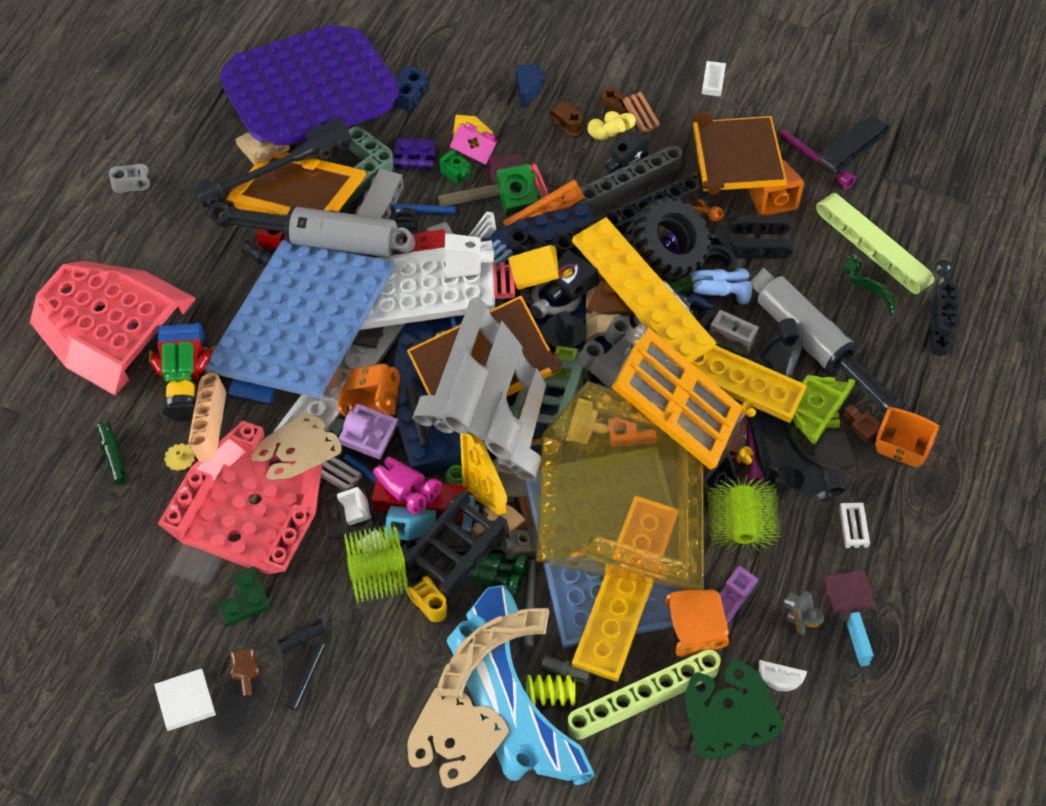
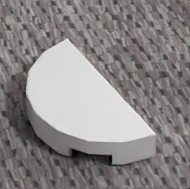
[759,660,807,691]

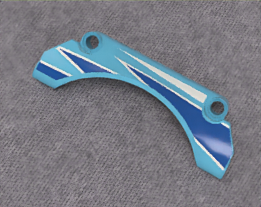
[447,585,595,785]

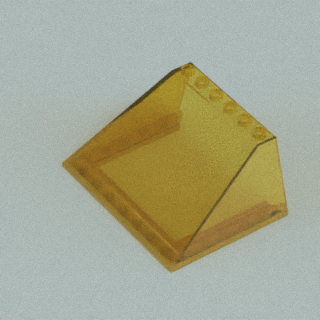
[536,381,704,590]

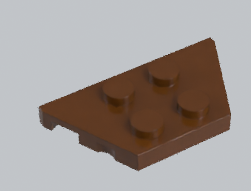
[585,277,634,316]

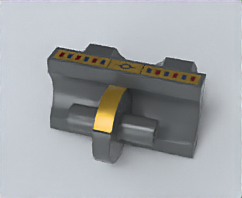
[784,591,824,635]

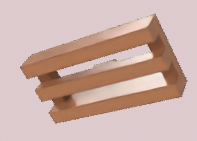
[623,91,660,134]

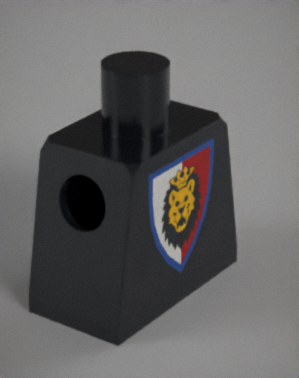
[546,250,600,301]

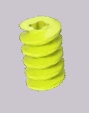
[526,675,575,706]

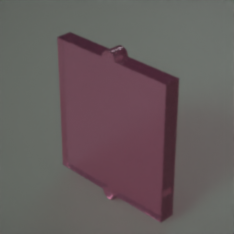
[490,154,523,184]
[824,571,875,613]

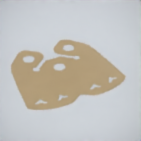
[251,413,341,480]
[407,688,509,788]

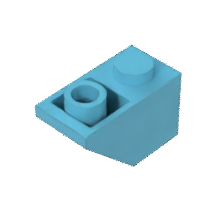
[386,506,436,540]

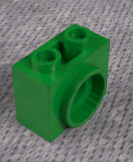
[496,164,541,215]

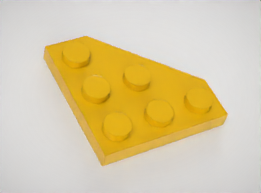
[460,432,507,515]

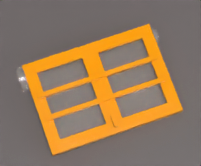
[612,323,744,470]

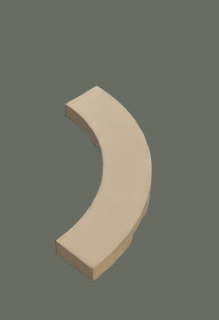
[436,608,549,698]

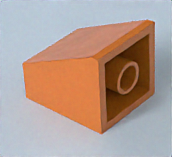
[747,160,804,215]

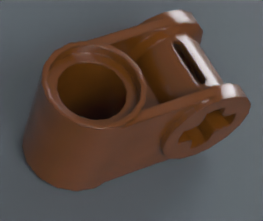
[549,101,583,137]

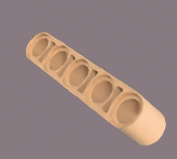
[189,372,227,462]

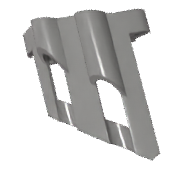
[413,297,546,481]

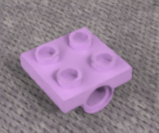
[338,404,398,459]

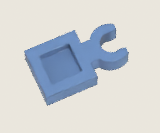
[462,495,480,535]

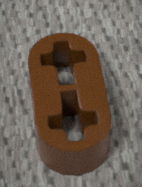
[602,88,635,115]

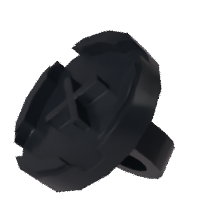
[543,310,586,351]

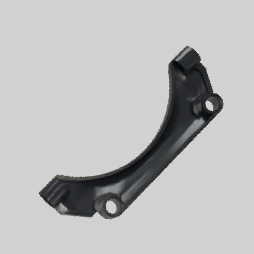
[740,318,846,501]

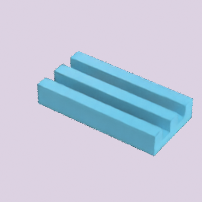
[847,612,873,667]

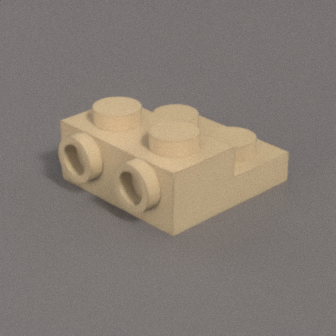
[236,133,290,165]

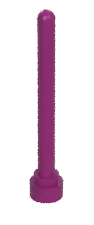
[779,129,856,189]
[742,402,765,487]

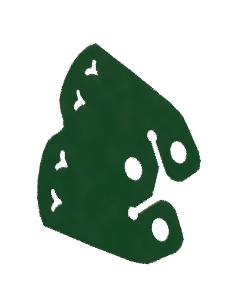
[684,660,784,759]

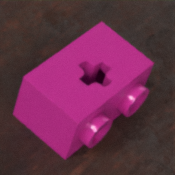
[450,122,497,165]

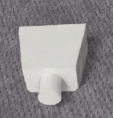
[445,234,494,278]

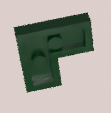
[217,566,271,627]

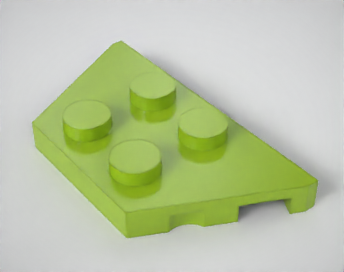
[792,375,856,445]

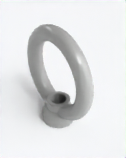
[530,281,582,319]

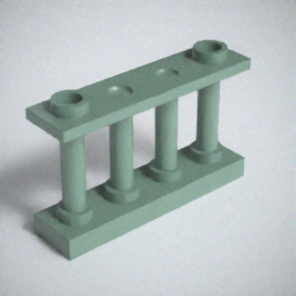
[510,352,588,438]

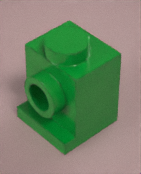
[440,149,471,185]

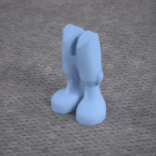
[690,268,752,305]

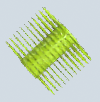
[708,476,781,552]
[344,524,408,603]

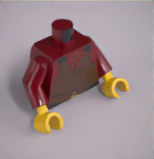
[695,400,756,466]

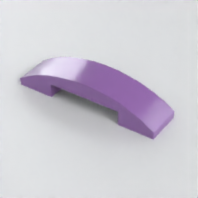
[719,566,758,624]

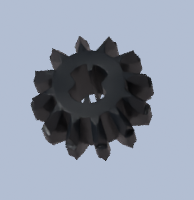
[394,207,419,239]

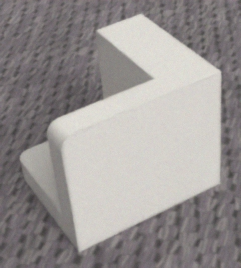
[337,487,371,525]

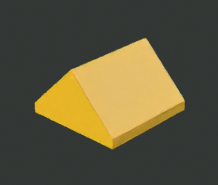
[508,245,559,290]

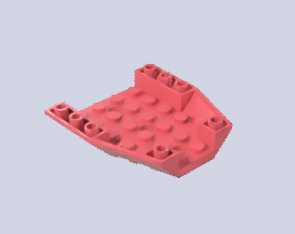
[30,261,195,396]
[158,421,323,575]

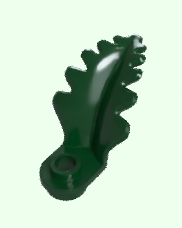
[845,255,896,315]

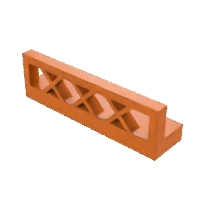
[503,180,585,226]

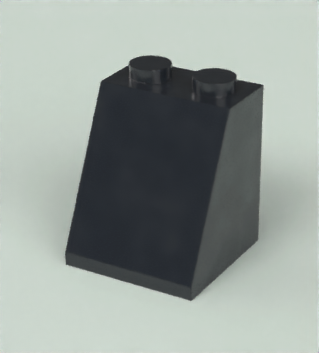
[661,439,740,511]

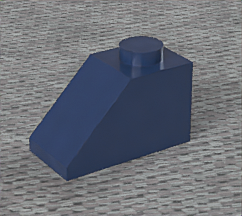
[516,64,545,107]

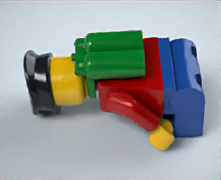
[149,323,216,422]

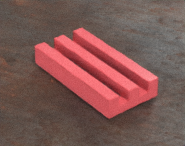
[493,262,515,299]

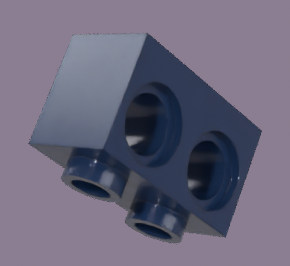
[393,65,429,111]

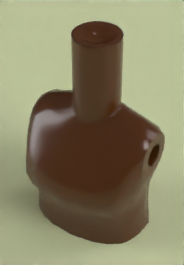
[230,649,259,696]

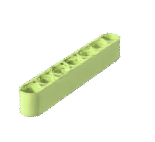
[816,193,934,294]
[567,650,720,740]

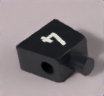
[604,126,648,173]

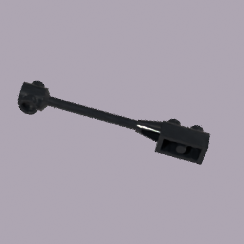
[196,117,353,208]

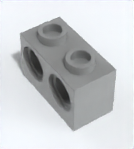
[709,310,759,356]

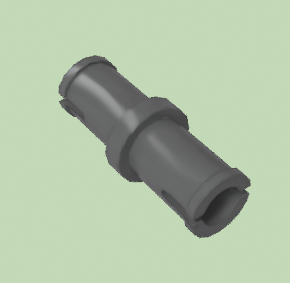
[541,655,591,685]

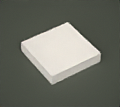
[154,669,216,731]

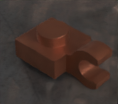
[842,405,881,442]

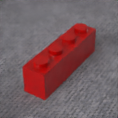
[372,478,468,522]

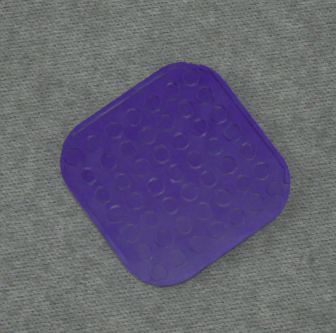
[220,24,399,145]

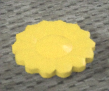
[164,443,196,471]

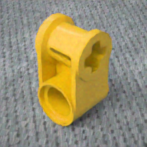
[407,576,447,622]

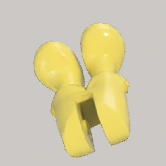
[587,111,636,140]

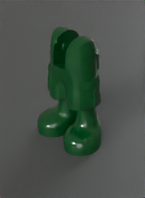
[462,550,528,596]

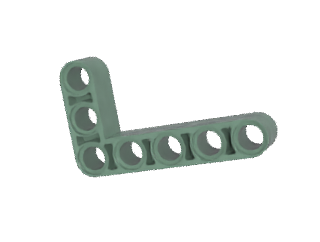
[338,127,394,212]

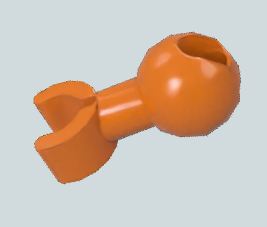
[692,199,724,222]

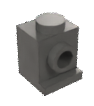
[501,528,540,560]

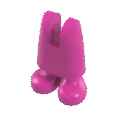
[373,456,442,514]

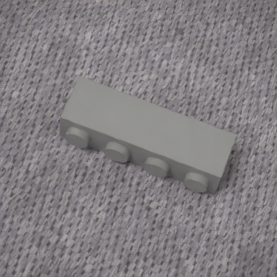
[356,169,403,219]

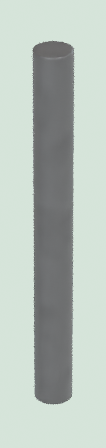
[524,559,537,649]

